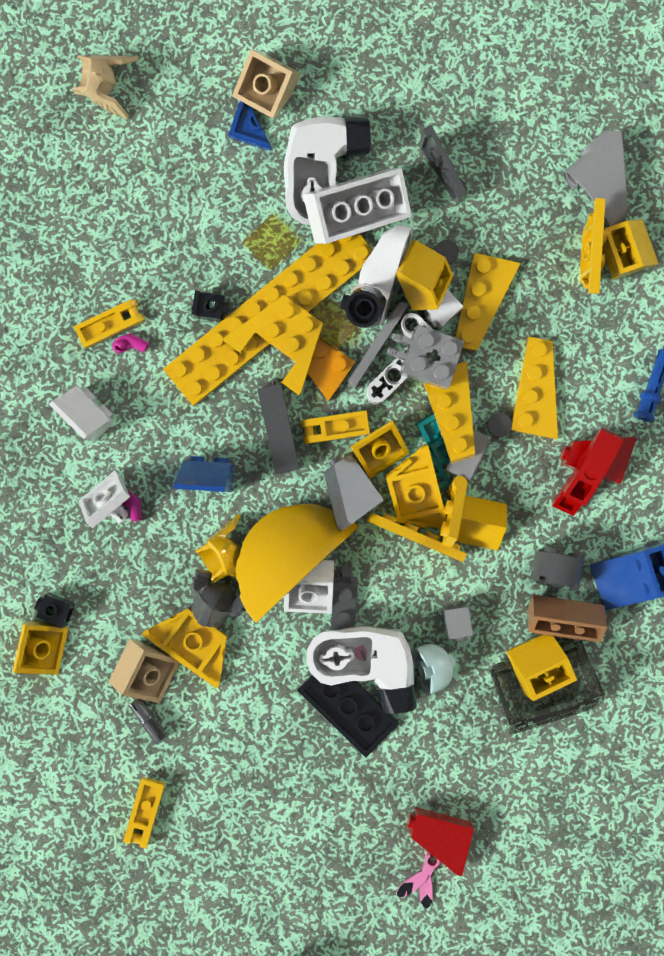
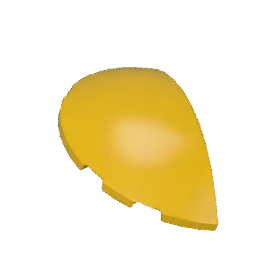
[236,504,359,623]

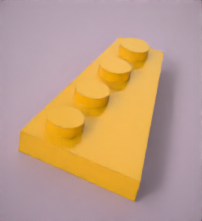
[511,337,558,440]

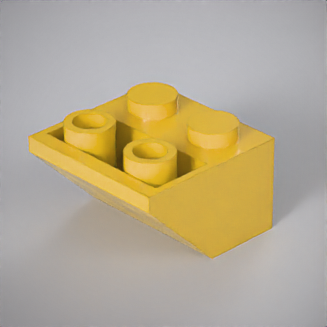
[602,219,659,280]
[396,240,453,310]
[506,634,577,701]

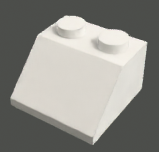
[49,386,115,442]
[284,560,334,614]

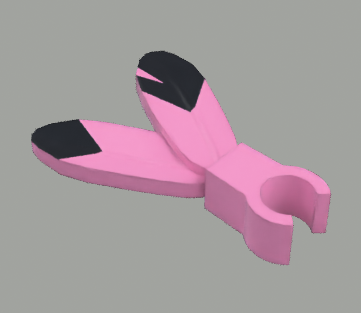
[397,852,440,908]

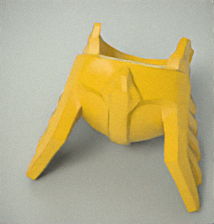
[195,514,241,583]

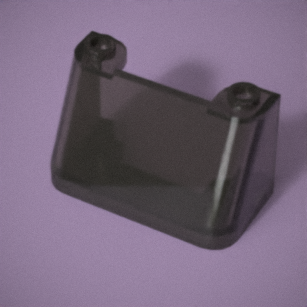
[489,640,605,734]

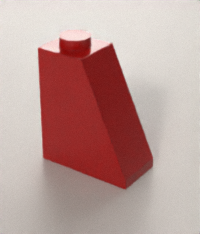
[560,437,637,484]
[407,807,474,876]

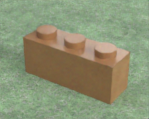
[527,595,608,643]

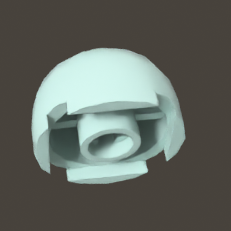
[411,644,455,694]

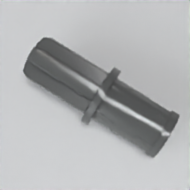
[128,699,166,743]

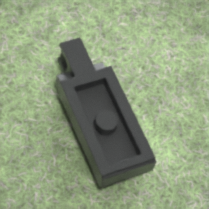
[331,564,358,630]

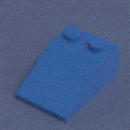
[174,456,234,492]

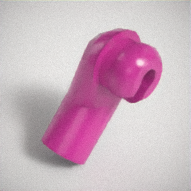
[112,333,150,353]
[122,490,143,522]

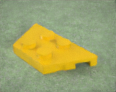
[579,198,607,294]
[386,443,447,529]
[141,608,228,689]

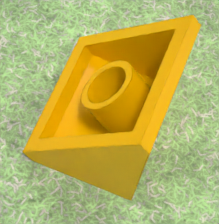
[350,421,410,479]
[456,495,507,551]
[12,620,69,675]

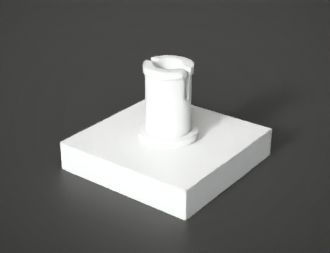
[78,471,130,529]

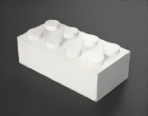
[303,168,412,244]

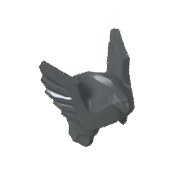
[191,569,245,627]

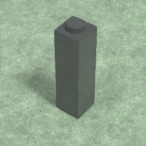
[257,381,300,474]

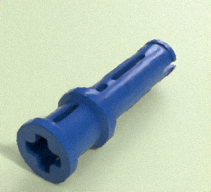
[633,349,664,423]

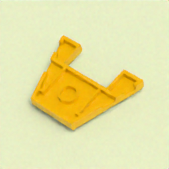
[223,295,323,396]

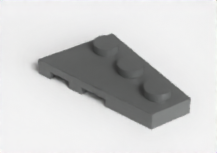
[419,124,468,205]

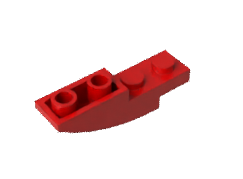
[552,427,624,516]

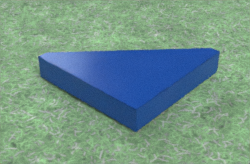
[228,101,271,151]

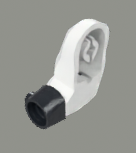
[284,115,371,225]
[340,224,413,329]
[307,625,417,714]

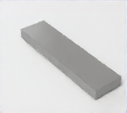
[348,301,408,389]

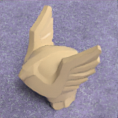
[72,55,139,119]

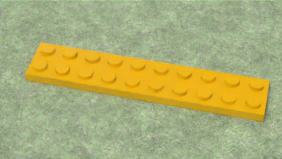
[163,233,373,406]

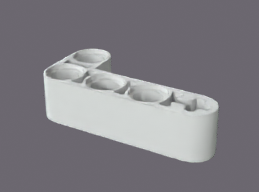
[366,313,433,405]

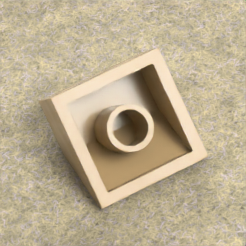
[232,49,301,119]
[109,639,180,703]

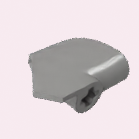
[563,130,628,228]

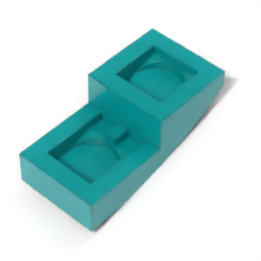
[415,413,450,466]

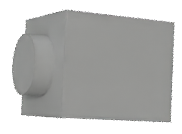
[442,604,473,642]

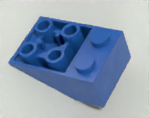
[590,542,664,610]

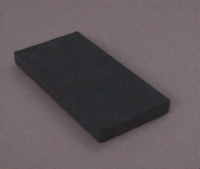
[297,675,399,758]

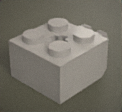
[387,325,465,390]

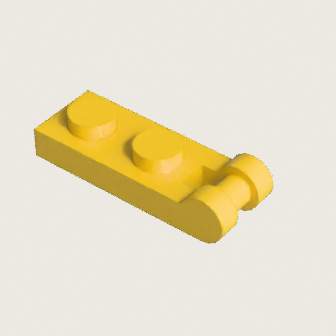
[73,299,146,349]
[300,410,370,445]
[440,476,467,548]
[123,776,166,849]

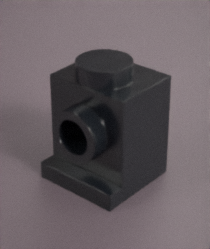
[191,290,229,322]
[34,593,76,628]

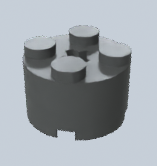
[530,547,584,591]

